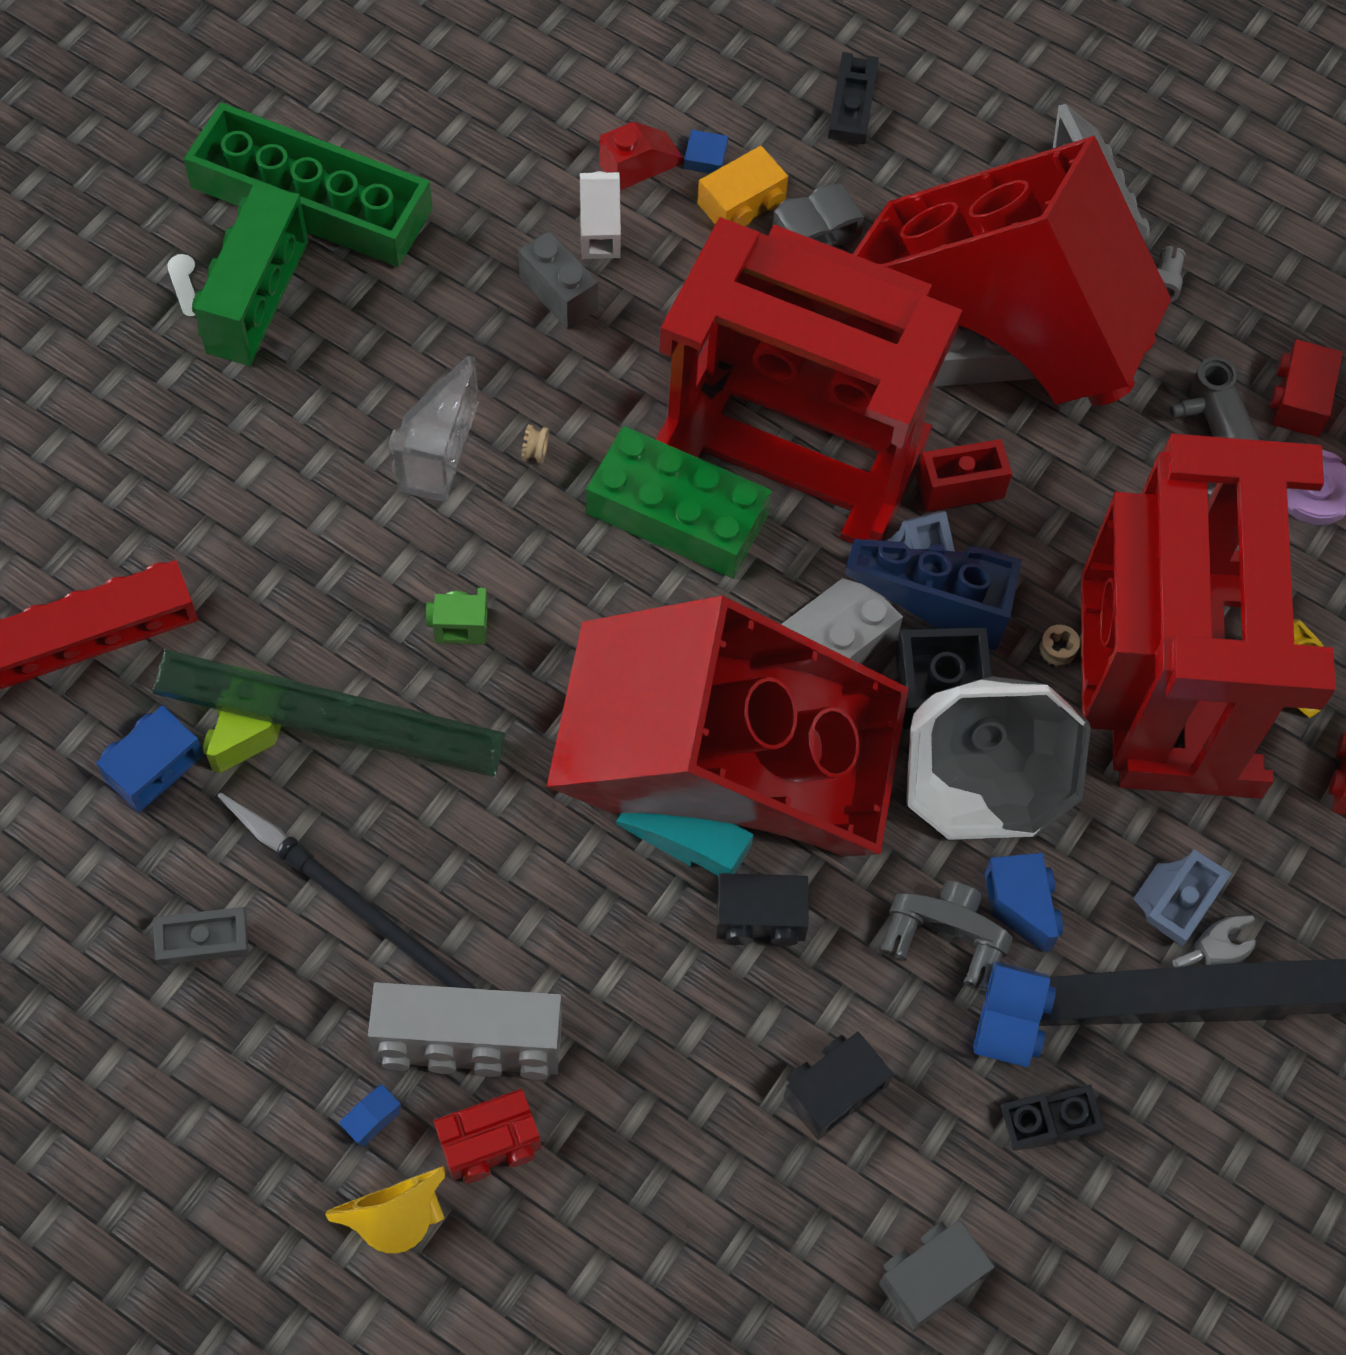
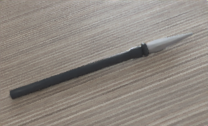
[218,793,478,989]

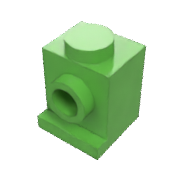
[426,588,488,644]

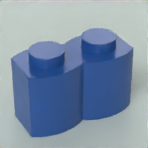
[973,961,1056,1067]

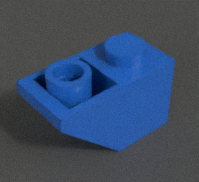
[984,853,1063,952]

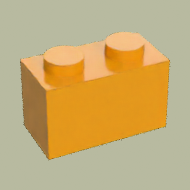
[697,145,788,226]

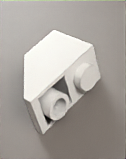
[580,171,621,259]

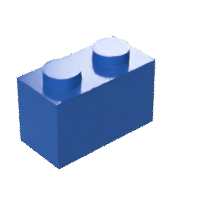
[96,705,204,813]

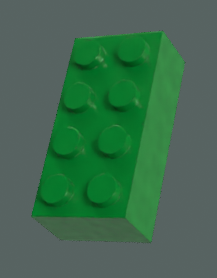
[192,182,308,366]
[586,426,772,579]

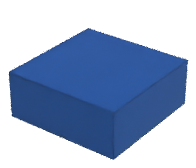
[684,130,729,174]

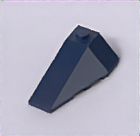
[844,539,1022,651]

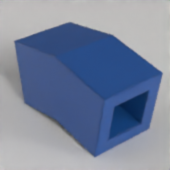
[338,1084,401,1147]

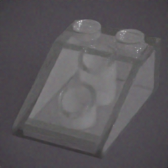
[389,355,479,502]

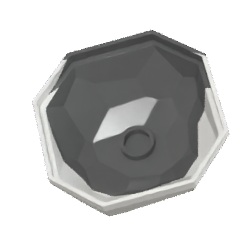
[906,676,1091,840]

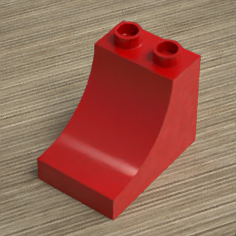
[853,135,1171,406]
[546,595,909,857]

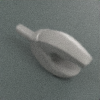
[1172,915,1256,967]

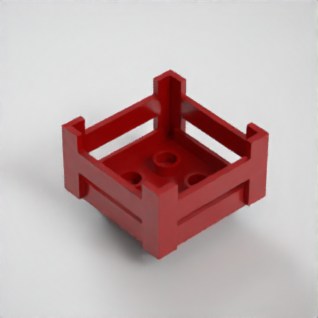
[656,217,962,544]
[1081,433,1336,799]

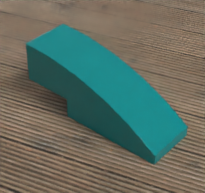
[616,813,754,876]

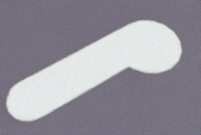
[167,254,195,316]

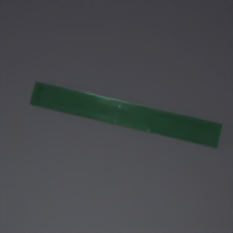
[153,649,505,777]

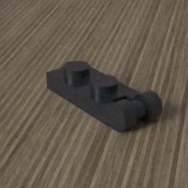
[828,52,879,144]

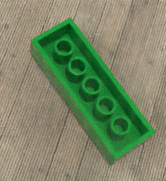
[184,102,433,268]

